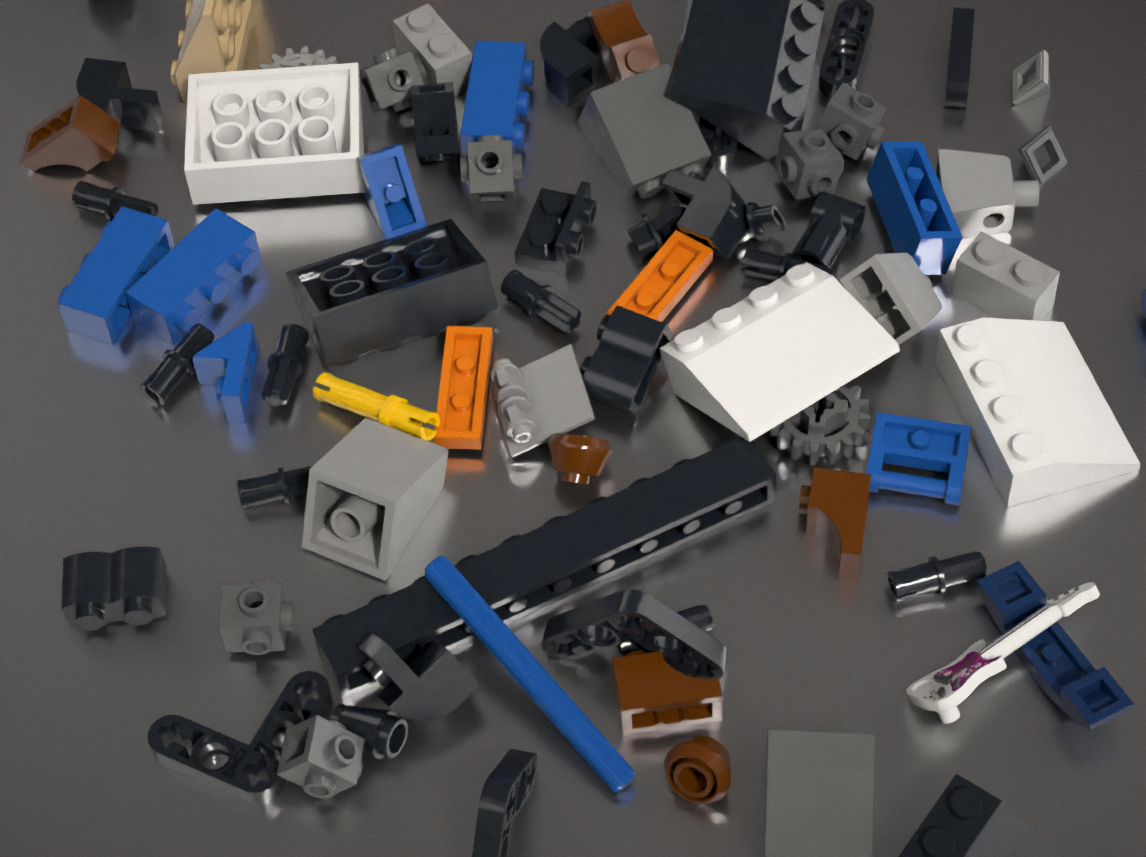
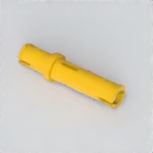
[313,372,440,441]

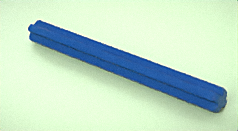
[425,555,636,793]

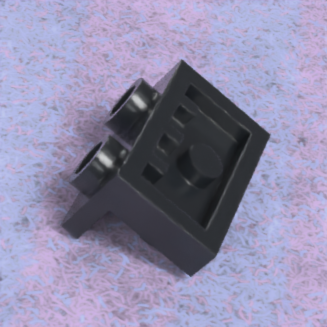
[514,181,597,275]

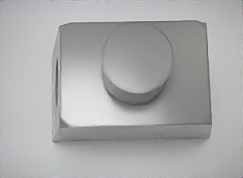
[936,149,1039,239]
[839,253,942,345]

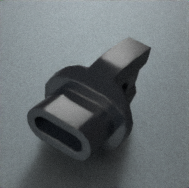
[739,202,785,243]
[627,206,686,257]

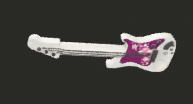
[906,582,1100,724]

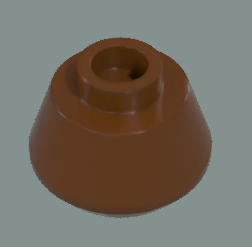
[548,433,612,485]
[664,736,731,804]

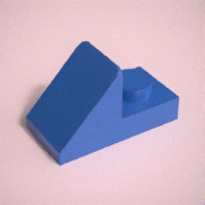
[357,143,427,240]
[192,322,260,423]

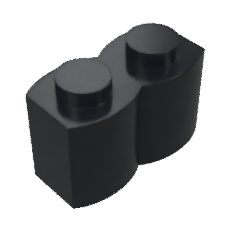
[580,305,673,416]
[61,546,166,630]

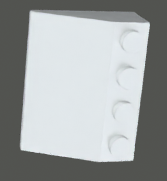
[184,62,365,205]
[659,262,900,442]
[935,317,1141,508]

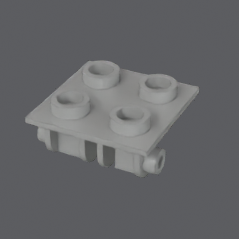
[490,344,595,458]

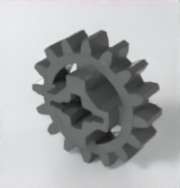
[769,384,871,465]

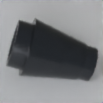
[330,704,408,759]

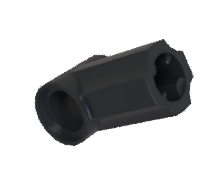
[792,191,866,268]

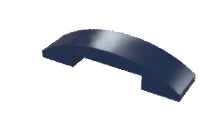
[977,561,1134,731]

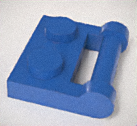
[866,412,971,506]

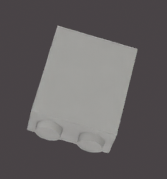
[302,418,449,581]

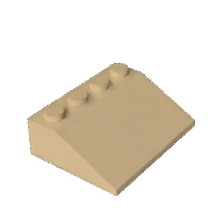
[171,0,254,103]

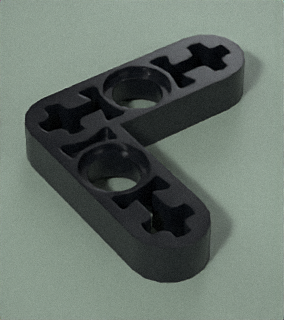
[541,589,728,679]
[148,671,333,805]
[472,748,537,857]

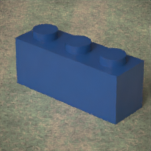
[460,41,534,156]
[866,142,963,275]
[57,206,175,346]
[125,208,262,345]

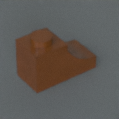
[587,0,661,84]
[20,95,120,172]
[798,467,871,581]
[612,650,723,735]

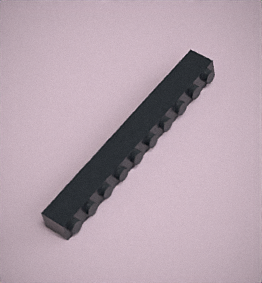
[312,437,777,700]

